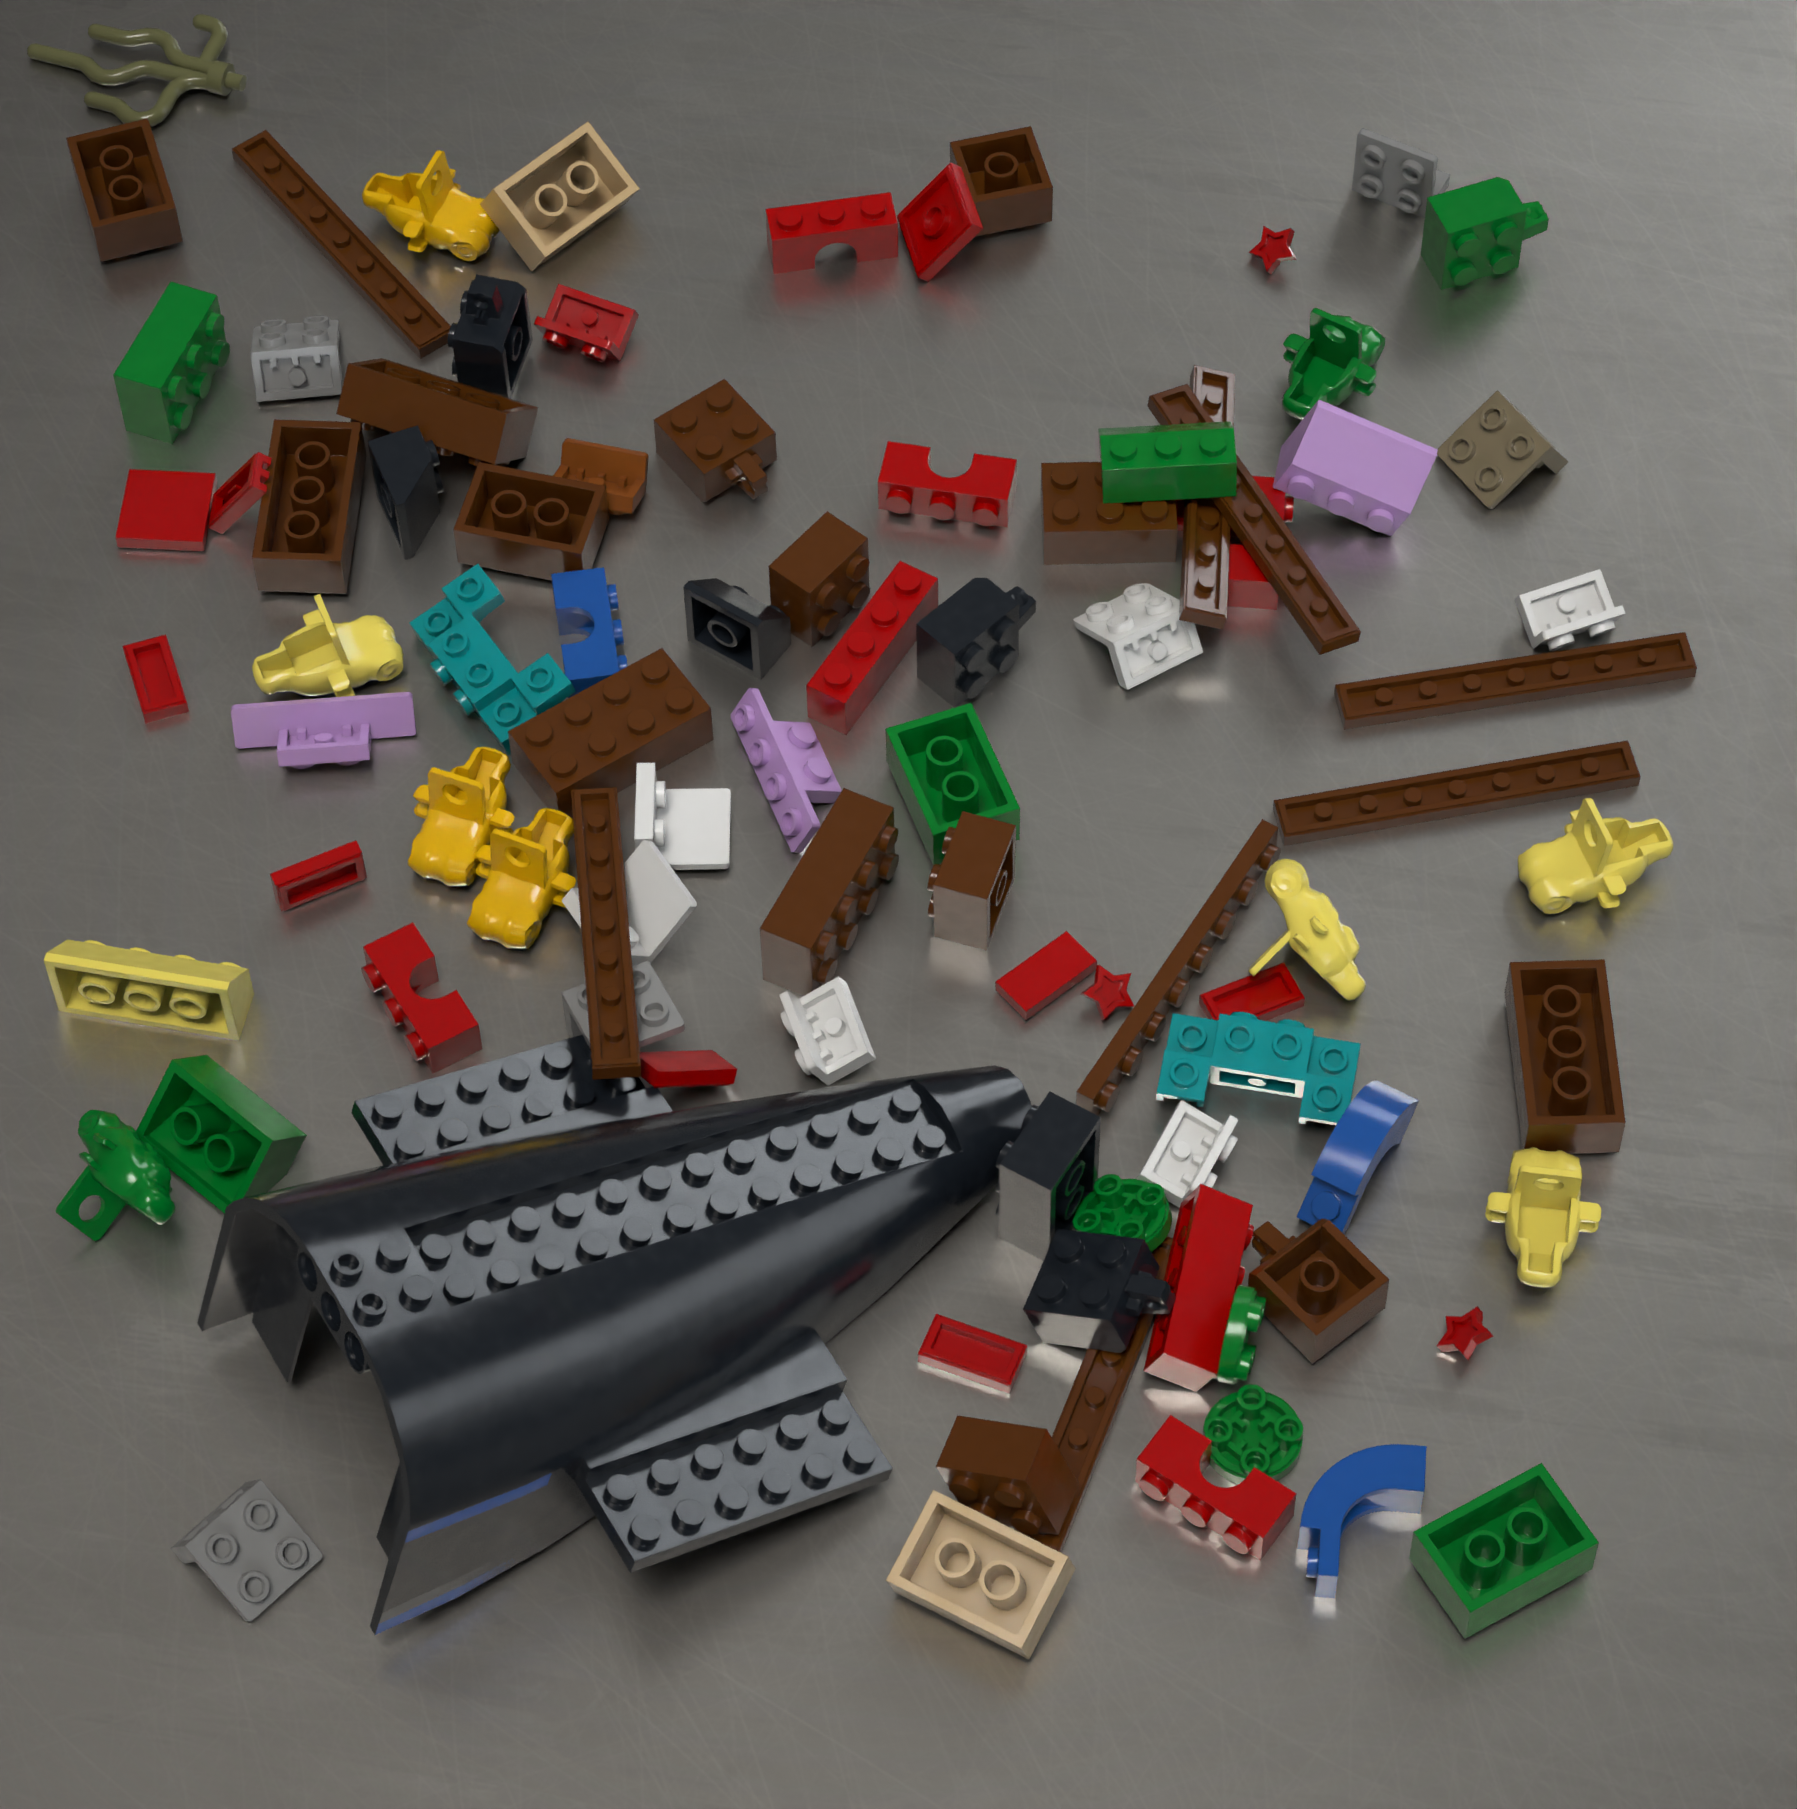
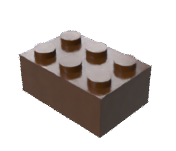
[66,118,183,262]
[453,462,609,580]
[1041,462,1178,565]

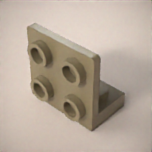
[1437,390,1568,509]

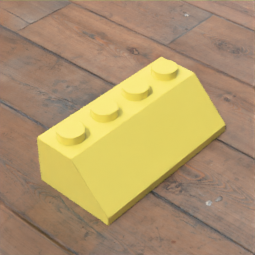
[43,939,254,1041]

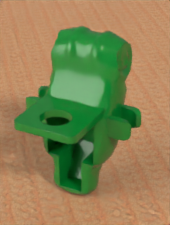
[1282,308,1385,420]
[56,1110,175,1241]

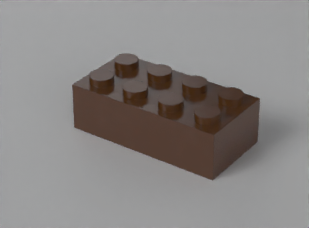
[336,358,538,466]
[252,419,367,594]
[508,648,714,818]
[760,788,899,996]
[1504,959,1626,1154]

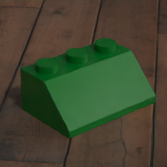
[1098,421,1237,504]
[136,1055,307,1214]

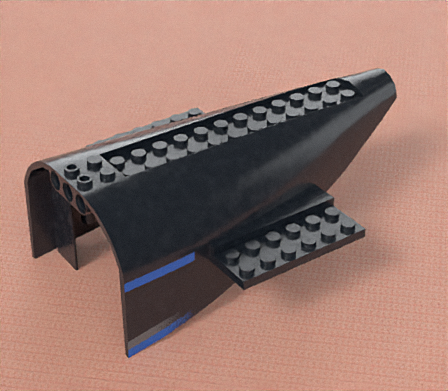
[197,1035,1032,1635]

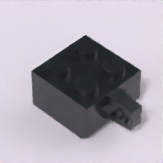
[448,274,533,399]
[916,578,1036,708]
[1023,1229,1176,1353]

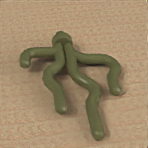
[27,14,247,127]

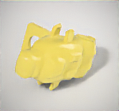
[252,594,404,697]
[1518,798,1673,914]
[1248,859,1366,1001]
[1485,1147,1601,1288]

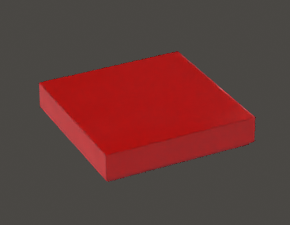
[897,162,984,282]
[115,469,217,551]

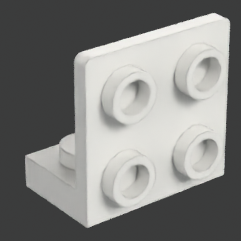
[1073,583,1203,690]
[634,763,731,870]
[561,840,697,966]

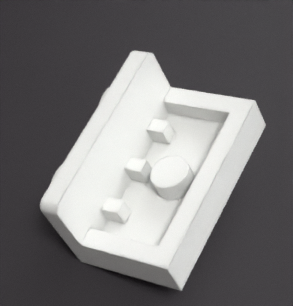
[1514,569,1626,651]
[779,976,876,1086]
[1136,1100,1239,1208]

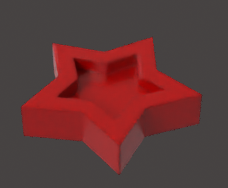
[1249,226,1297,274]
[1080,965,1134,1020]
[1436,1306,1493,1361]

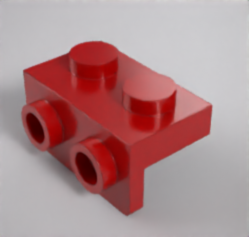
[534,284,639,362]

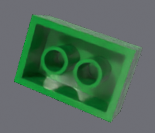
[113,281,230,445]
[885,703,1020,865]
[1409,1463,1599,1639]

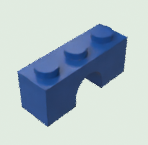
[551,567,628,698]

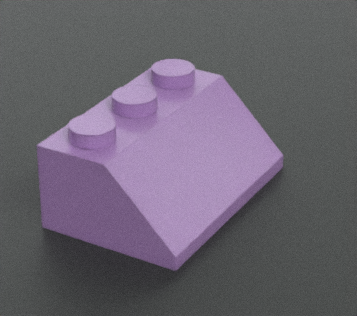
[1273,399,1438,536]

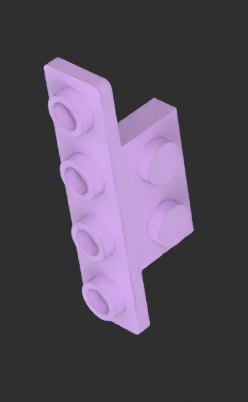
[731,688,842,853]
[231,692,416,769]

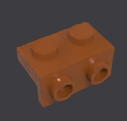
[553,438,649,515]

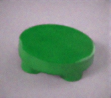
[1073,1174,1172,1252]
[1217,1284,1267,1385]
[1203,1384,1303,1484]

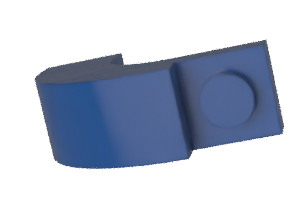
[1297,1080,1419,1235]
[1297,1444,1427,1599]

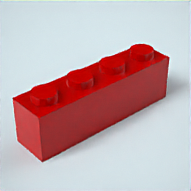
[806,561,938,735]
[1143,1184,1254,1392]

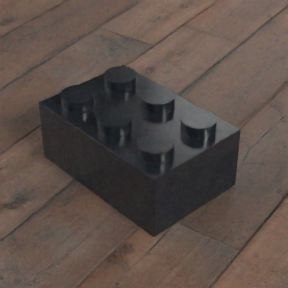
[996,1091,1101,1261]

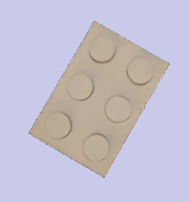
[480,121,640,271]
[886,1490,1076,1659]

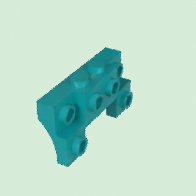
[409,564,576,756]
[1156,1012,1361,1125]

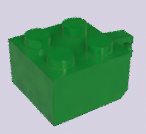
[1420,177,1549,290]

